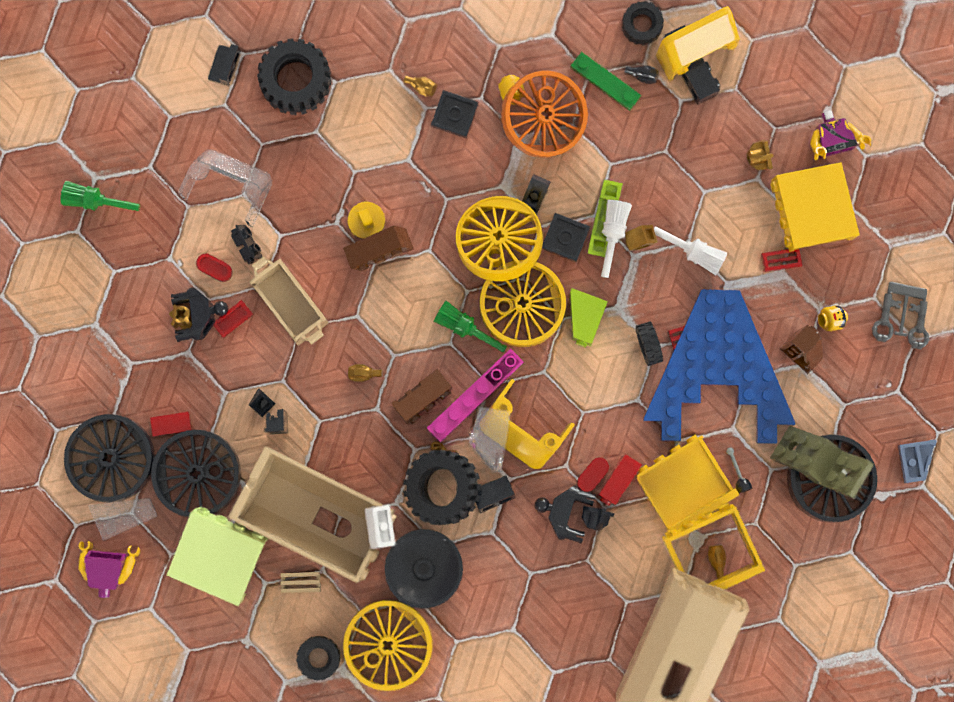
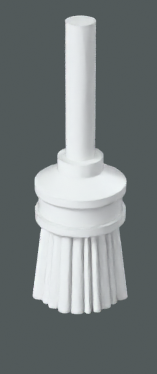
[601,200,632,278]
[654,226,727,276]

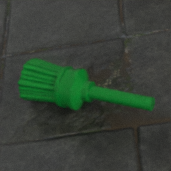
[60,181,140,211]
[433,300,508,353]

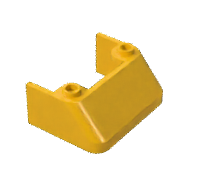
[656,6,740,82]
[479,379,575,469]

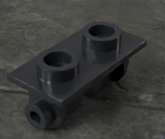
[231,225,263,265]

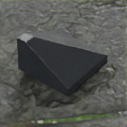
[249,389,276,417]

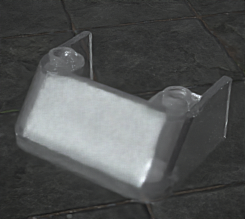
[178,149,272,228]
[469,407,510,475]

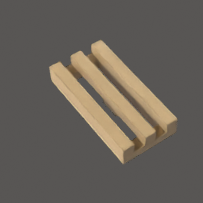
[281,572,321,593]

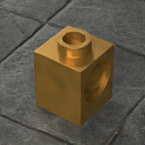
[625,225,658,251]

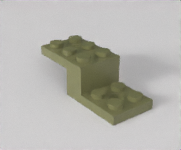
[770,426,874,499]

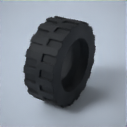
[621,1,664,45]
[635,321,663,366]
[296,636,341,681]

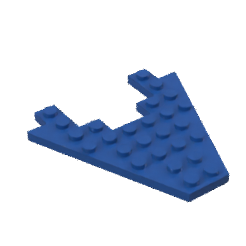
[643,289,795,444]

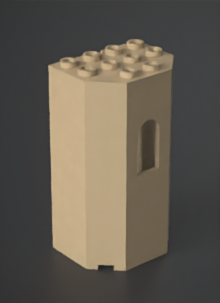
[229,446,396,583]
[616,568,749,702]

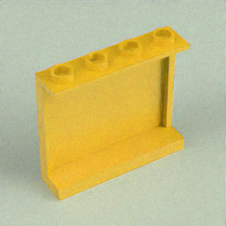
[771,162,860,252]
[635,434,739,530]

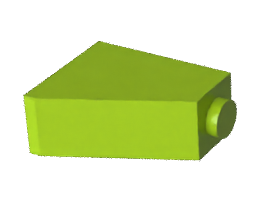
[569,288,608,348]

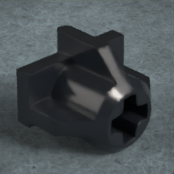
[581,506,615,531]

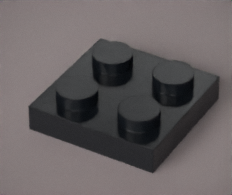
[431,90,479,138]
[542,213,590,262]

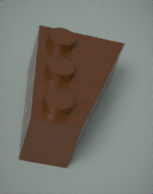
[343,225,414,272]
[780,325,823,375]
[391,369,452,424]

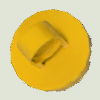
[347,202,386,239]

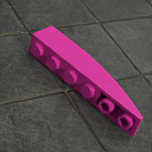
[427,349,524,443]

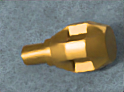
[404,76,437,96]
[348,364,383,382]
[708,545,727,579]

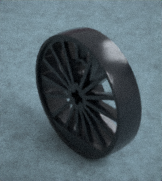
[64,414,155,503]
[151,430,241,518]
[787,434,877,523]

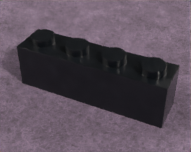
[663,25,720,105]

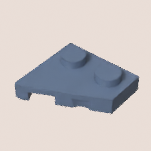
[898,440,936,483]

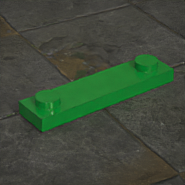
[570,51,642,111]

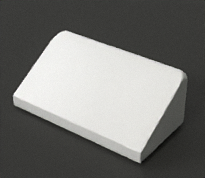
[365,505,395,549]

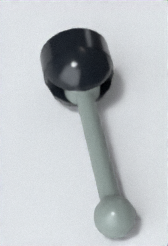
[726,447,753,494]

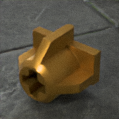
[746,140,774,171]
[169,305,192,329]

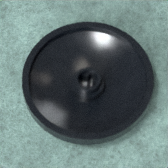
[385,529,463,609]

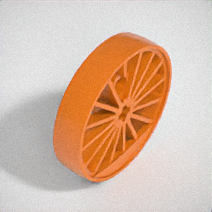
[501,71,588,158]

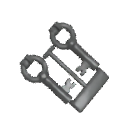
[872,282,930,350]

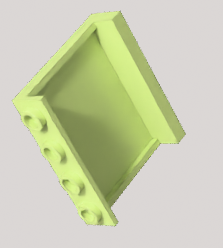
[167,507,268,606]

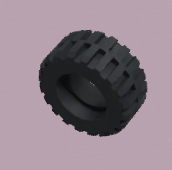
[257,38,332,115]
[403,450,481,525]

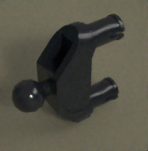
[171,287,229,342]
[534,485,596,544]

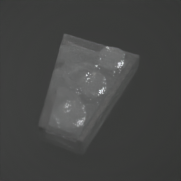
[88,498,158,541]

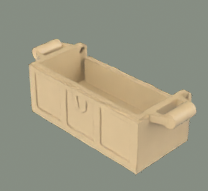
[249,257,328,346]

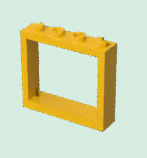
[662,503,765,590]

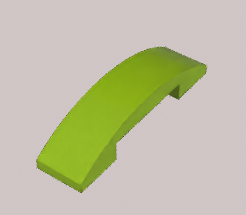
[587,179,623,257]

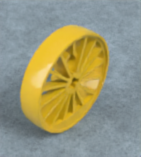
[456,196,543,281]
[479,260,566,347]
[343,600,433,691]

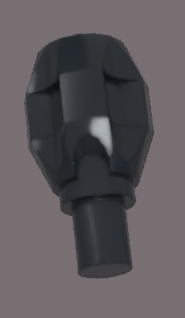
[625,65,659,84]

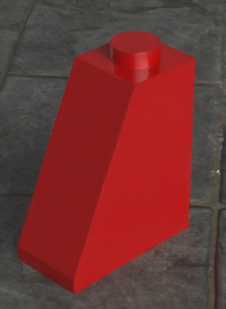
[598,454,642,506]

